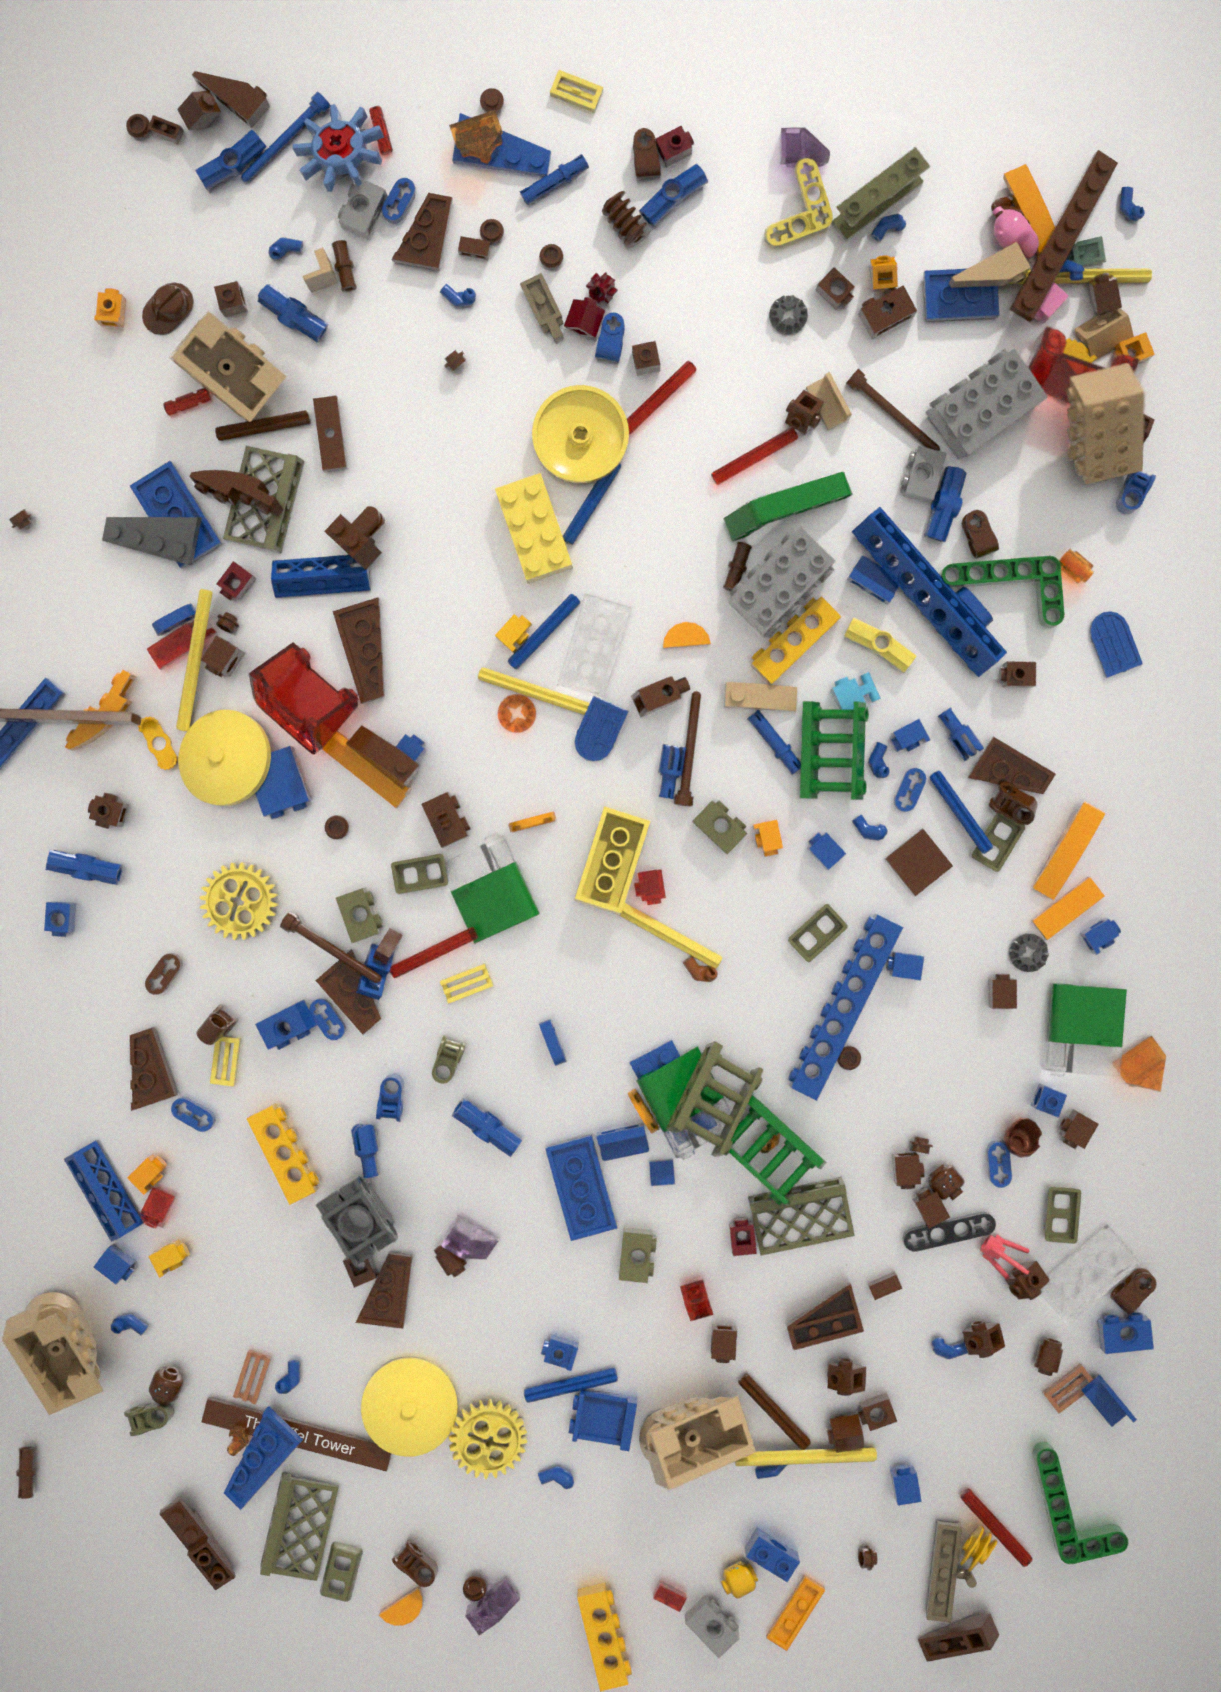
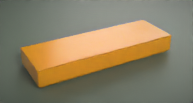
[1032,877,1105,940]
[766,1575,825,1651]

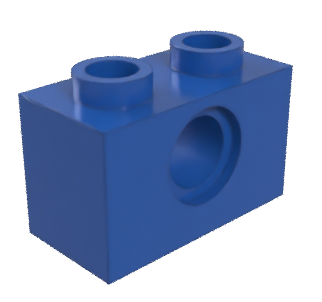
[255,1000,316,1050]
[1097,1312,1154,1354]
[745,1528,800,1583]

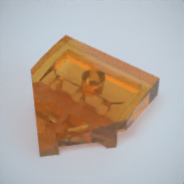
[449,110,503,164]
[1112,1036,1166,1092]

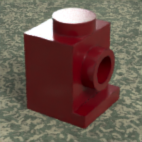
[216,561,257,601]
[729,1218,757,1256]

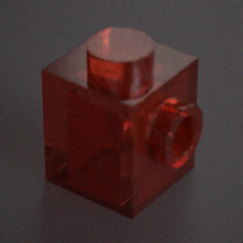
[634,869,666,905]
[680,1279,714,1321]

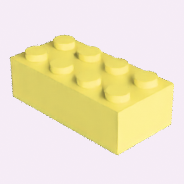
[495,473,573,584]
[574,806,650,915]

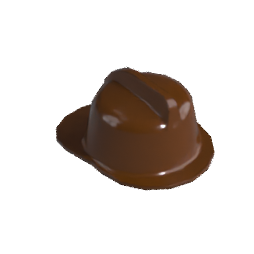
[142,282,194,335]

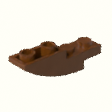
[189,470,284,517]
[159,1497,236,1591]

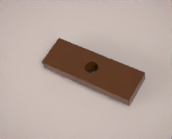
[313,395,347,472]

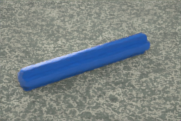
[563,464,621,545]
[508,594,580,669]
[930,771,993,854]
[524,1368,618,1403]

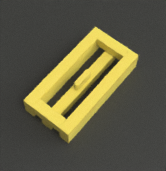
[550,70,603,113]
[440,964,494,1004]
[210,1036,241,1087]

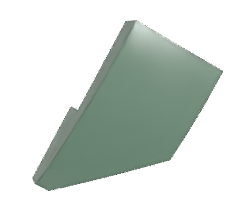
[1066,236,1107,267]

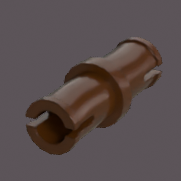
[332,240,357,292]
[723,542,752,592]
[16,1447,36,1499]

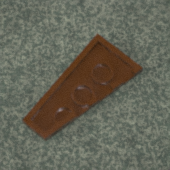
[332,597,385,704]

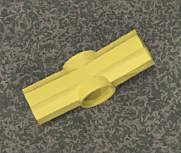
[844,617,916,673]

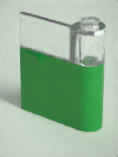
[439,833,540,944]
[1045,983,1127,1077]
[636,1046,731,1160]

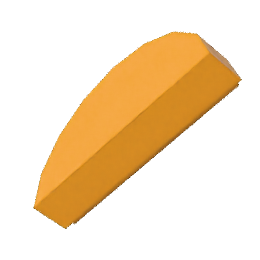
[663,622,711,648]
[508,812,556,832]
[628,1089,660,1134]
[379,1586,423,1626]

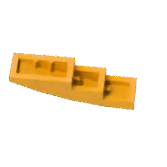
[1003,164,1055,256]
[1033,801,1105,900]

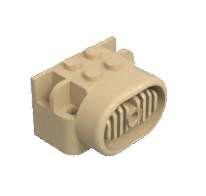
[169,311,287,422]
[2,1292,103,1415]
[639,1396,756,1490]

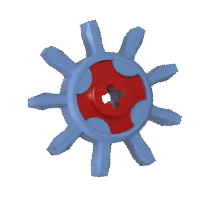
[292,104,384,192]

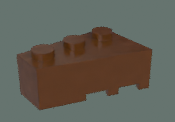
[786,1283,864,1351]

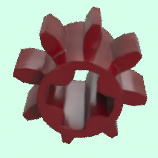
[586,272,618,304]

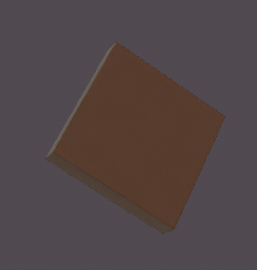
[885,828,953,896]

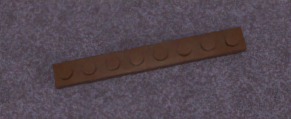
[1009,150,1118,323]

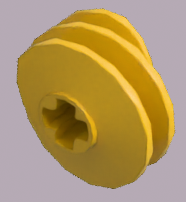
[960,1526,998,1572]

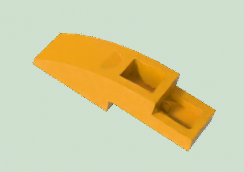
[65,670,136,751]

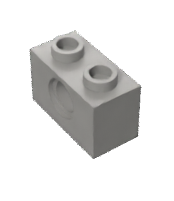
[338,178,388,240]
[901,446,947,504]
[685,1595,740,1658]

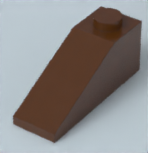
[192,71,270,128]
[346,725,419,790]
[918,1613,999,1662]

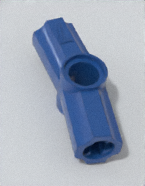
[195,130,267,190]
[639,163,708,227]
[257,284,329,342]
[924,466,967,542]
[45,849,123,885]
[452,1098,523,1157]

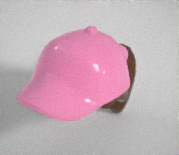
[991,195,1039,258]

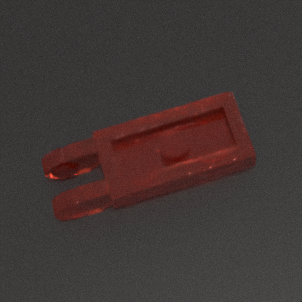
[147,621,216,670]

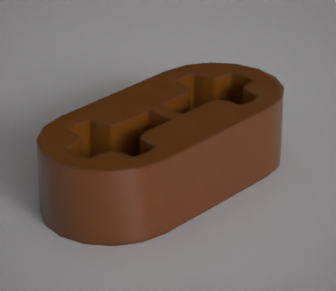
[145,953,183,995]

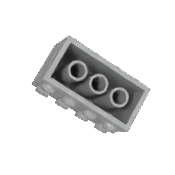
[926,349,1048,460]
[729,527,835,637]

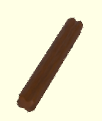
[215,410,310,441]
[738,1373,811,1450]

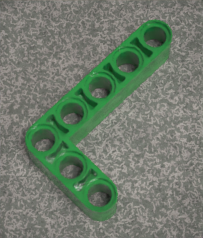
[723,472,853,541]
[939,556,1065,628]
[1032,1442,1128,1564]

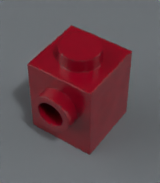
[655,125,694,167]
[564,297,605,338]

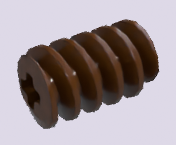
[602,191,651,248]

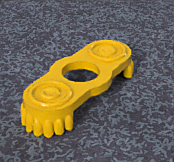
[138,716,178,770]

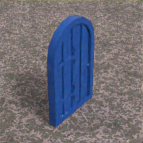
[1089,611,1143,678]
[575,695,629,761]

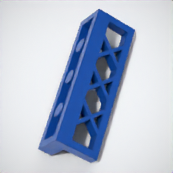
[271,555,371,598]
[64,1141,144,1242]

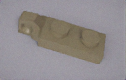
[520,273,564,343]

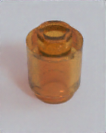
[1059,549,1094,584]

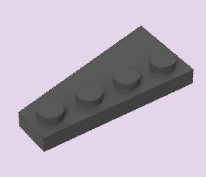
[102,517,202,565]

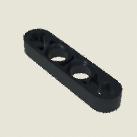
[902,1212,996,1252]

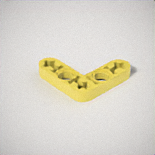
[764,158,833,246]

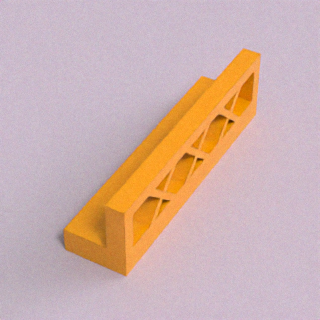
[321,729,412,808]

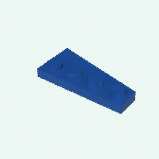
[452,113,551,177]
[224,1406,303,1510]

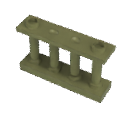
[832,147,930,242]
[666,1041,764,1157]

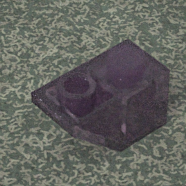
[779,127,830,168]
[441,1215,499,1259]
[465,1578,520,1636]

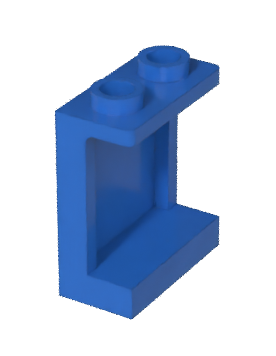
[255,746,312,820]
[568,1389,637,1451]

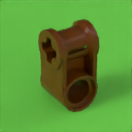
[633,128,661,179]
[961,510,999,559]
[988,782,1038,825]
[196,1004,239,1045]
[1110,1268,1157,1315]
[392,1540,438,1587]

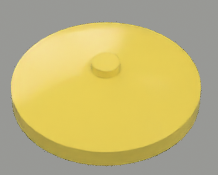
[532,385,629,483]
[178,710,271,806]
[361,1357,458,1457]

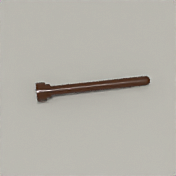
[846,368,940,451]
[674,691,701,807]
[280,911,381,983]

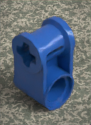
[595,312,625,363]
[1116,471,1156,514]
[376,1074,404,1122]

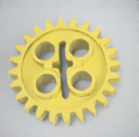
[199,862,279,940]
[449,1399,527,1479]

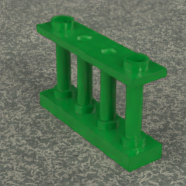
[800,701,869,800]
[717,1095,827,1206]

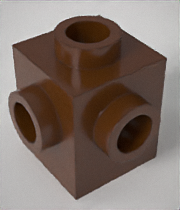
[785,390,824,435]
[88,792,129,829]
[1005,1261,1050,1300]
[963,1320,1006,1358]
[827,1358,866,1396]

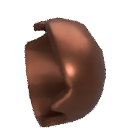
[1004,1118,1042,1158]

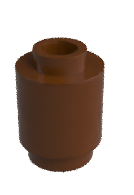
[434,1240,467,1277]
[1034,1337,1063,1376]

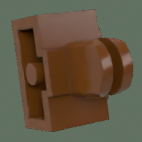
[324,506,385,570]

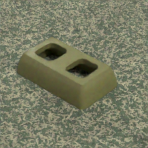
[972,813,1025,872]
[391,854,449,894]
[788,904,848,962]
[1045,1187,1081,1244]
[320,1542,363,1602]

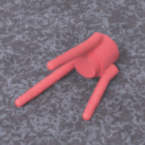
[980,1234,1029,1279]

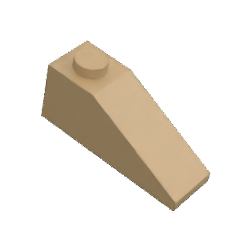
[949,242,1031,288]
[724,682,797,711]

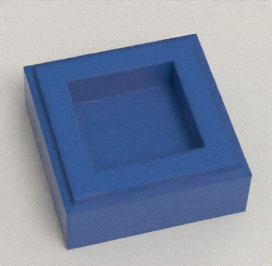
[649,1159,675,1186]

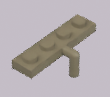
[926,1521,977,1623]

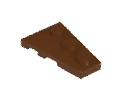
[392,193,453,271]
[315,949,381,1035]
[130,1027,178,1111]
[355,1252,413,1329]

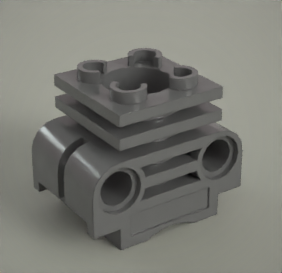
[316,1176,398,1267]

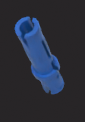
[519,154,589,205]
[747,710,801,775]

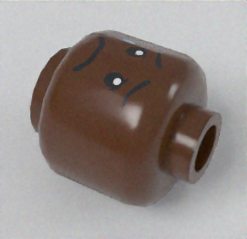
[928,1163,965,1201]
[149,1366,184,1405]

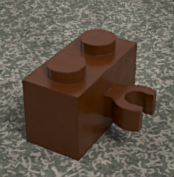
[421,792,471,848]

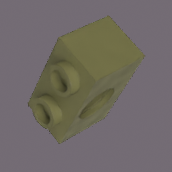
[692,800,747,854]
[336,888,383,943]
[619,1228,657,1283]

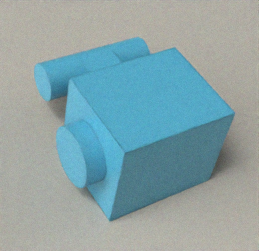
[830,672,881,709]

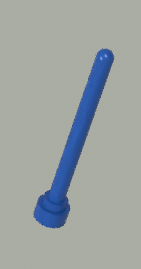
[241,91,330,182]

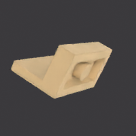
[303,248,338,293]
[1075,308,1134,360]
[806,372,852,431]

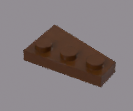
[968,736,1056,794]

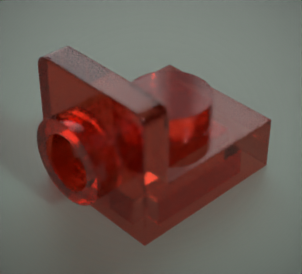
[140,1187,175,1228]

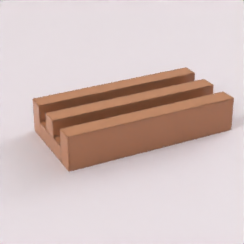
[233,1349,272,1405]
[1042,1363,1093,1414]

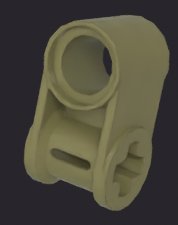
[432,1035,466,1084]
[124,1402,174,1436]

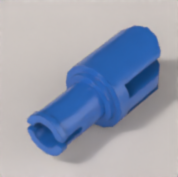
[938,707,984,761]
[658,744,686,799]
[351,1124,379,1178]

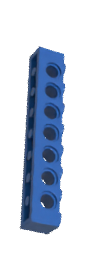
[852,507,1007,677]
[788,914,903,1101]

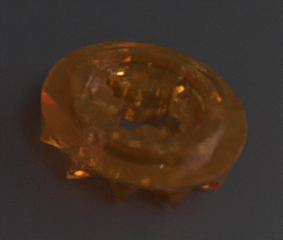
[497,694,536,733]

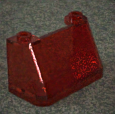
[1027,326,1140,403]
[248,642,359,754]

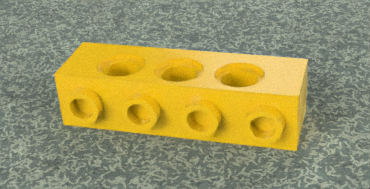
[751,596,841,685]
[246,1103,319,1205]
[577,1582,632,1692]

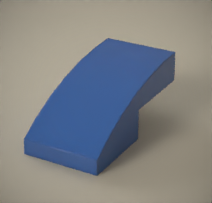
[356,943,394,1000]

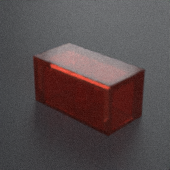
[653,1580,687,1612]

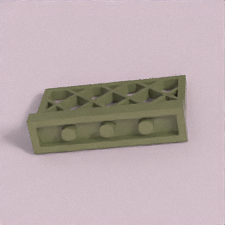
[223,446,304,554]
[748,1177,855,1256]
[260,1473,339,1581]

